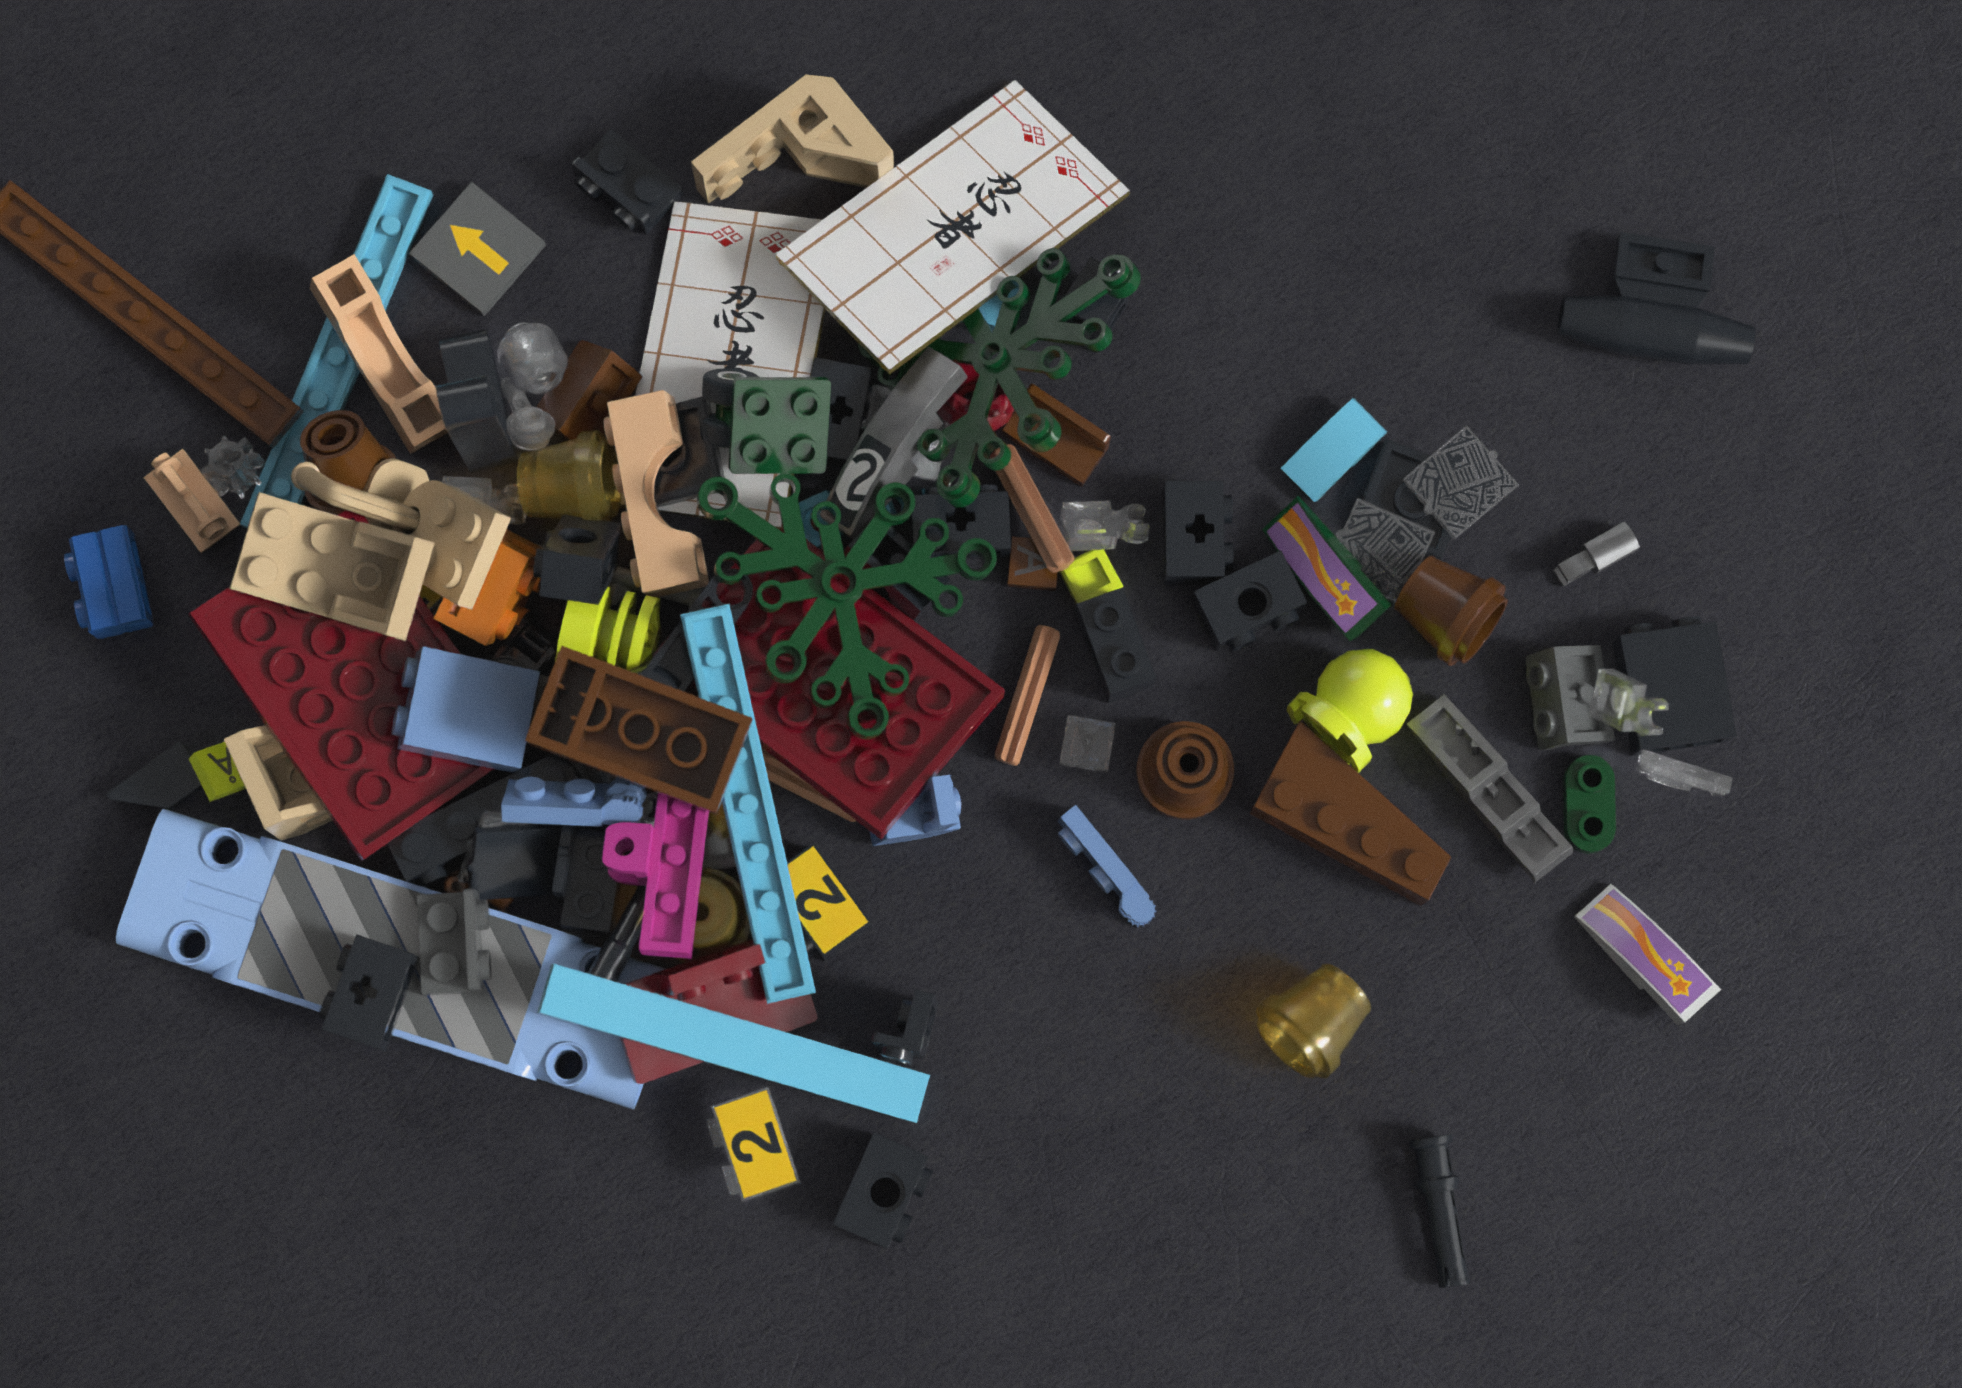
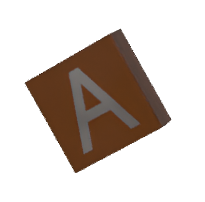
[1007,536,1058,591]

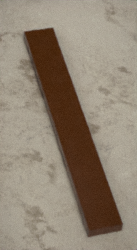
[0,180,304,449]

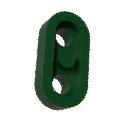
[1563,755,1616,854]

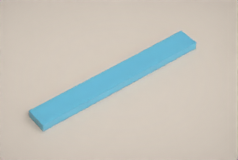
[240,174,434,528]
[680,604,816,1004]
[537,964,930,1123]

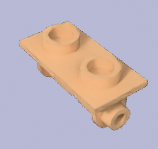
[144,449,241,553]

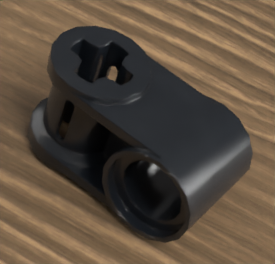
[489,612,559,675]

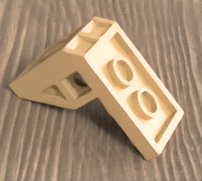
[691,75,894,204]
[230,492,434,640]
[224,725,332,841]

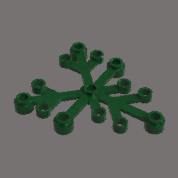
[858,248,1141,508]
[697,473,997,739]

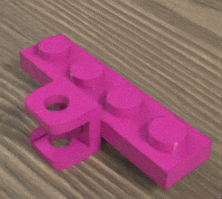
[602,793,709,958]

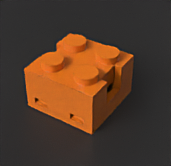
[433,529,542,646]

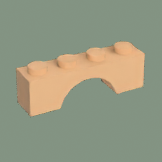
[310,254,448,454]
[604,390,709,597]

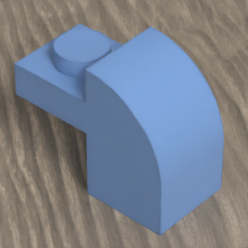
[870,775,961,846]

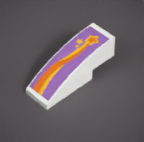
[1574,884,1721,1025]

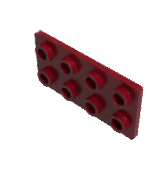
[620,939,817,1084]

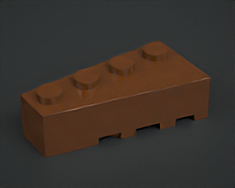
[1249,721,1451,906]

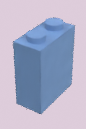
[392,647,540,773]

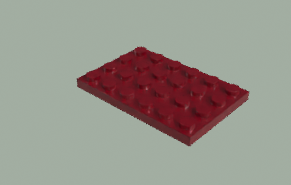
[188,510,493,861]
[652,524,1005,839]

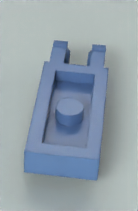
[501,777,647,826]
[1058,805,1157,928]

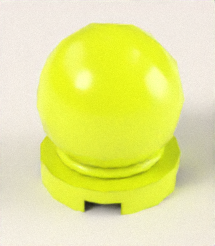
[1287,649,1413,773]

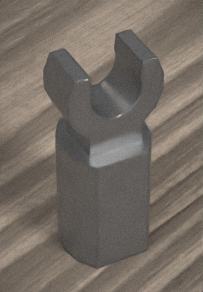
[1553,522,1640,587]

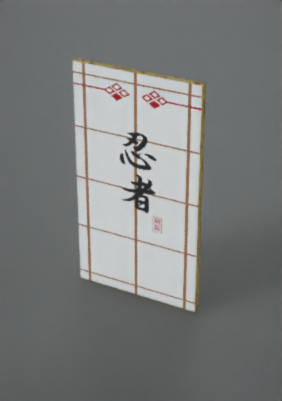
[776,80,1130,374]
[614,201,826,529]

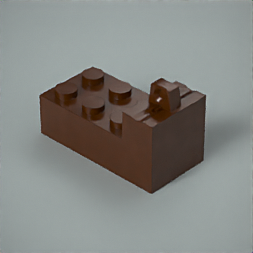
[525,646,753,815]

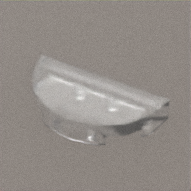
[1636,750,1733,796]

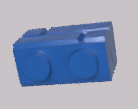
[64,525,154,639]

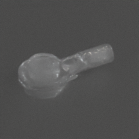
[500,376,555,450]

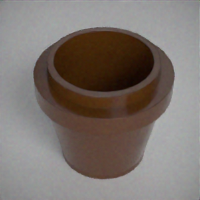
[300,410,396,515]
[1394,555,1508,666]
[1136,721,1234,820]

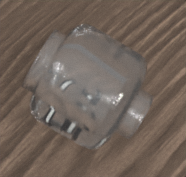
[497,322,568,395]

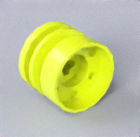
[555,587,661,671]

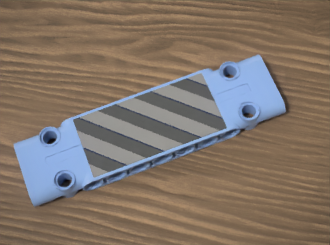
[116,809,666,1109]

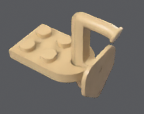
[291,458,511,610]

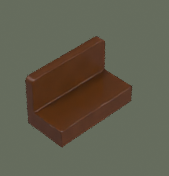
[530,340,643,456]
[1002,383,1111,487]

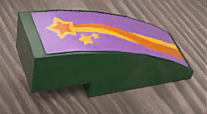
[1262,496,1392,641]

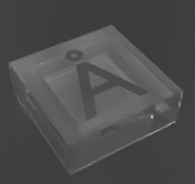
[1059,715,1116,773]

